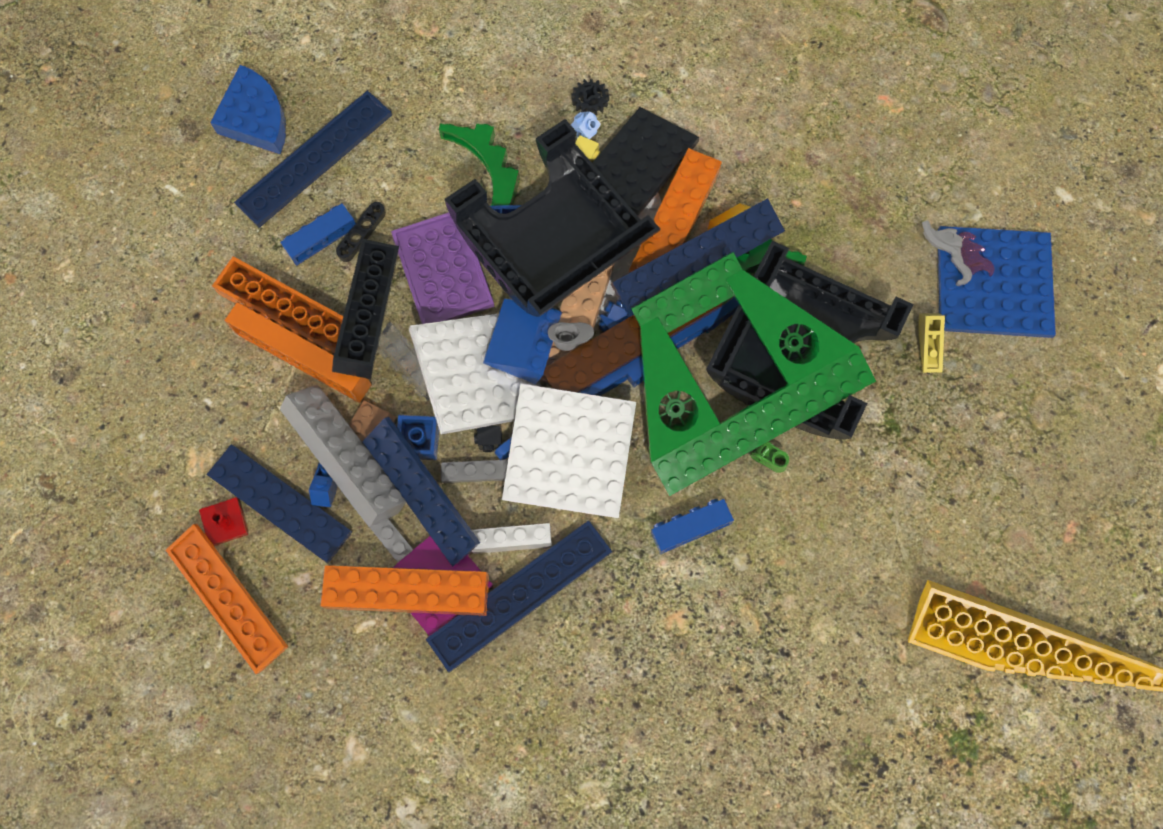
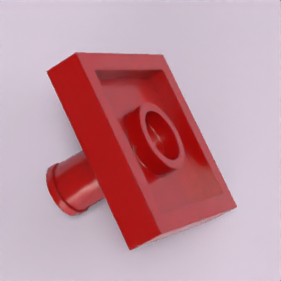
[199,497,248,546]

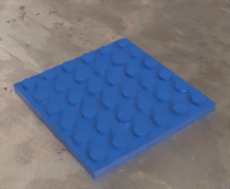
[938,226,1056,338]

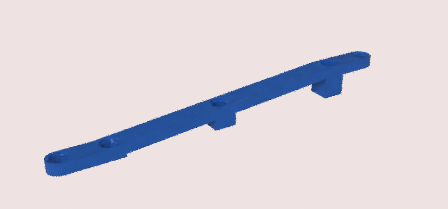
[495,297,739,460]

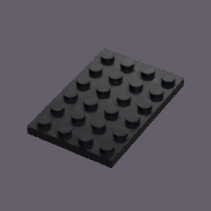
[592,107,699,215]

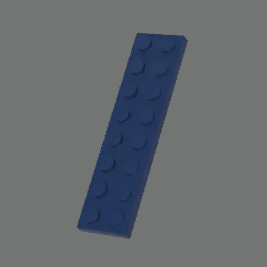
[363,417,481,567]
[206,444,352,564]

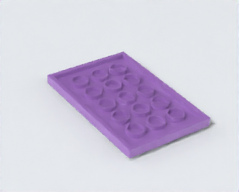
[391,213,494,324]

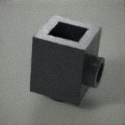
[474,425,502,453]

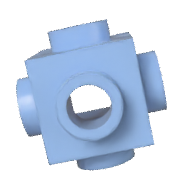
[571,112,601,139]

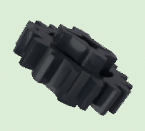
[571,78,609,115]

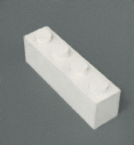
[472,523,552,554]

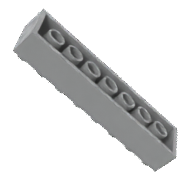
[280,384,406,527]

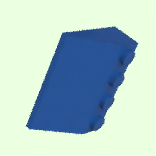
[483,299,562,385]

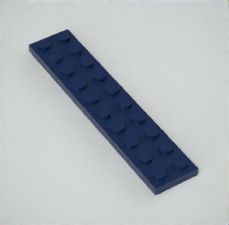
[234,90,392,228]
[611,198,785,317]
[426,520,612,673]

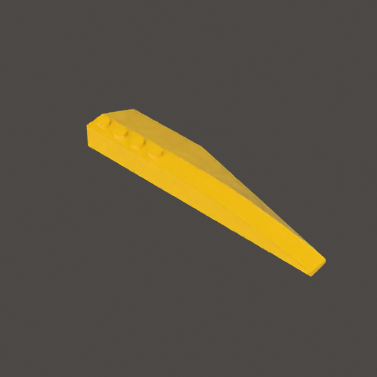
[908,580,1163,692]

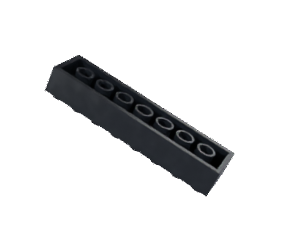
[332,239,399,379]

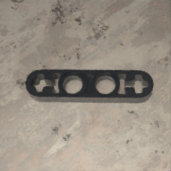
[336,202,386,262]

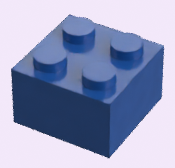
[397,415,440,460]

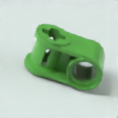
[750,441,789,473]

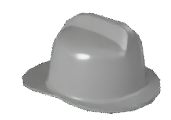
[548,322,594,351]

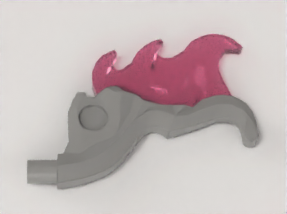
[922,220,995,286]

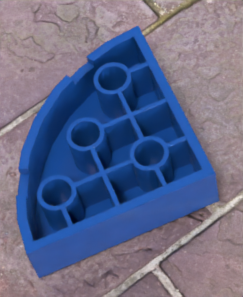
[210,65,286,154]

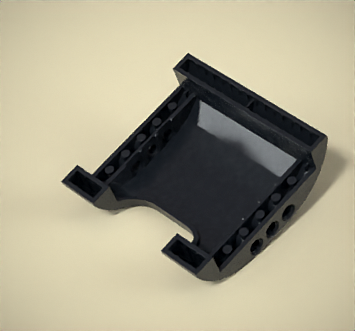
[444,119,660,317]
[706,241,914,439]

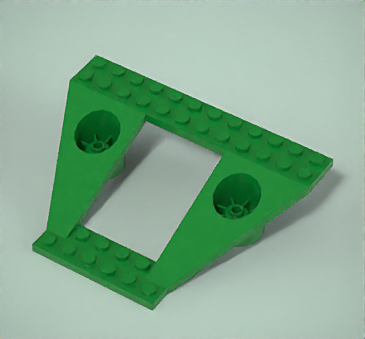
[631,252,876,496]

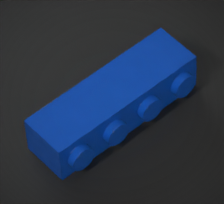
[280,203,356,266]
[651,498,734,555]

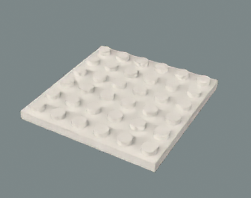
[409,314,541,435]
[502,384,636,518]

